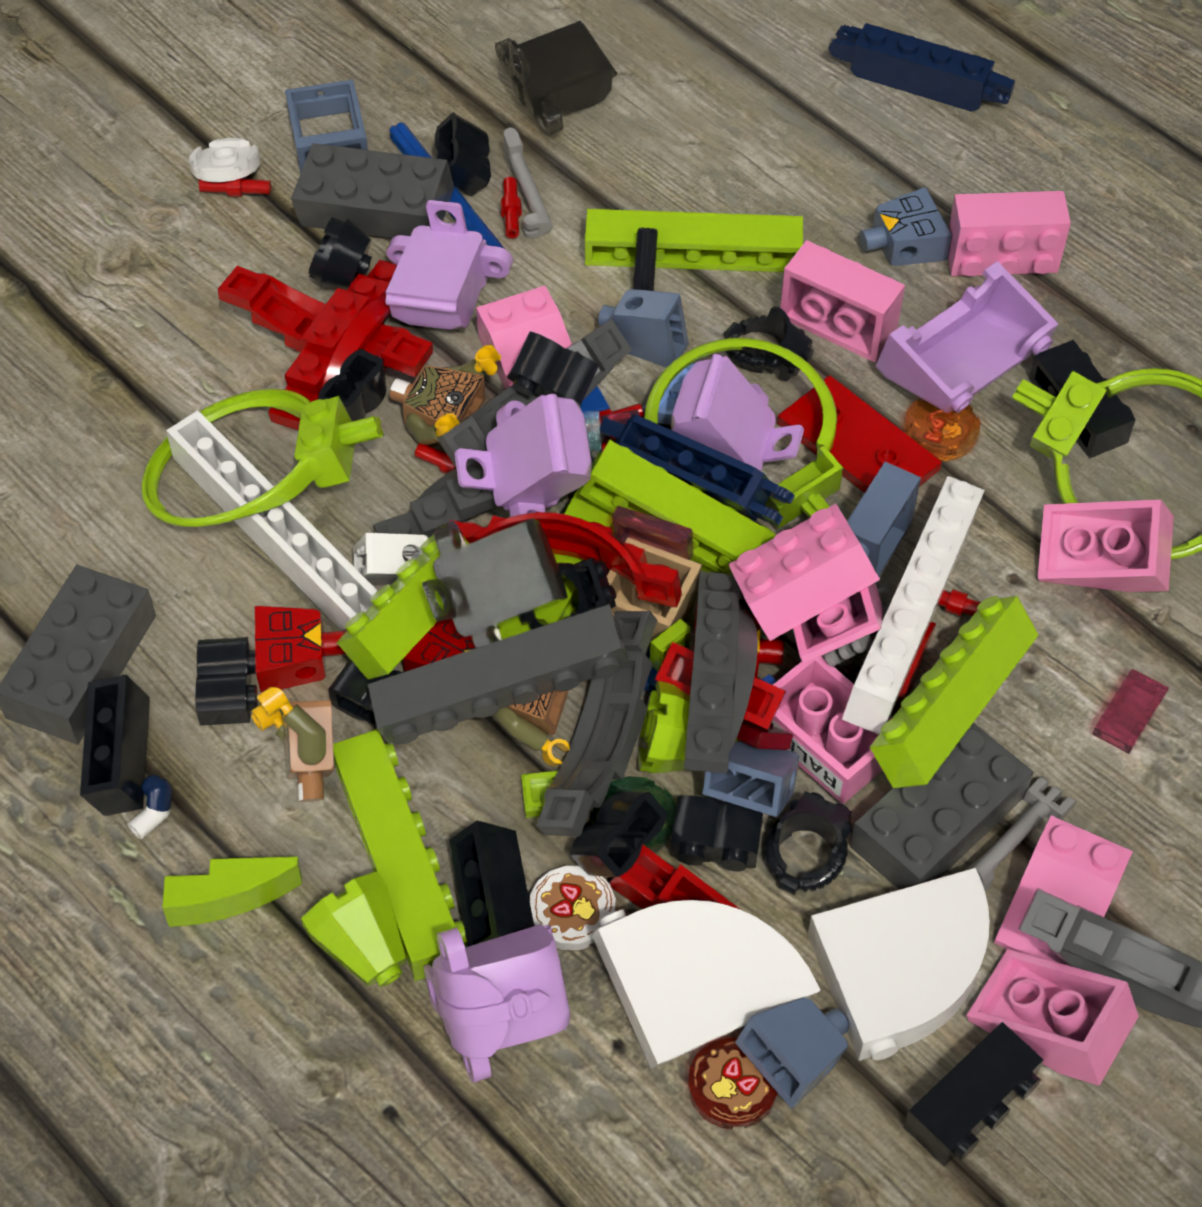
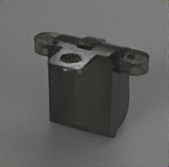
[495,20,617,136]
[422,518,568,648]

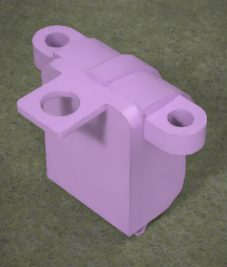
[385,200,513,330]
[671,354,804,471]
[455,394,592,517]
[423,924,570,1083]

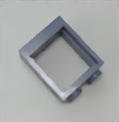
[285,80,368,173]
[847,462,921,583]

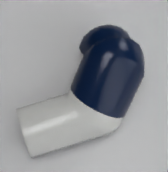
[127,775,172,840]

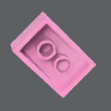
[476,286,572,389]
[1038,499,1174,592]
[793,583,884,663]
[994,815,1133,966]
[966,949,1139,1086]

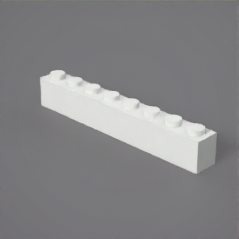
[166,410,378,631]
[842,476,985,734]

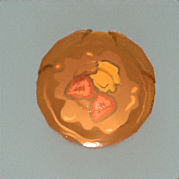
[903,398,981,461]

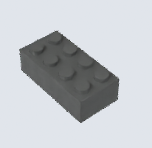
[291,143,454,238]
[0,564,156,745]
[850,723,1034,890]

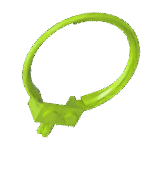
[644,338,843,530]
[1011,368,1202,560]
[141,389,384,527]

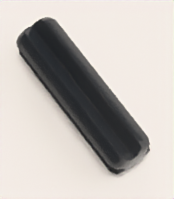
[633,227,658,291]

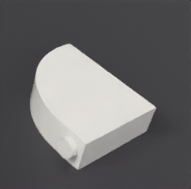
[808,868,990,1061]
[592,900,821,1069]

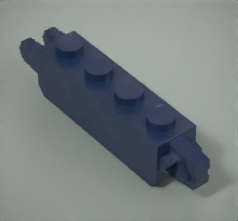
[828,23,1015,112]
[598,414,795,526]

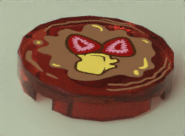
[688,1037,778,1129]

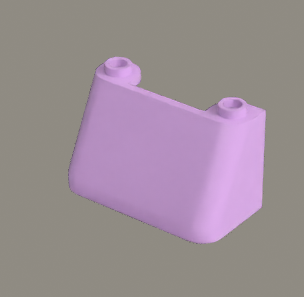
[876,261,1058,413]

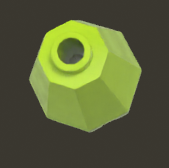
[637,681,739,774]
[301,871,406,988]

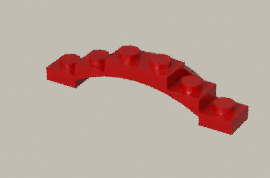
[268,260,397,430]
[218,265,433,377]
[444,511,682,608]

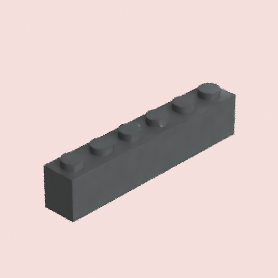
[368,604,631,745]

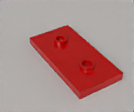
[777,375,942,493]

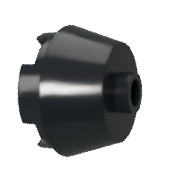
[308,217,372,288]

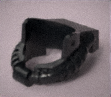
[724,306,814,381]
[517,558,617,630]
[764,791,852,895]

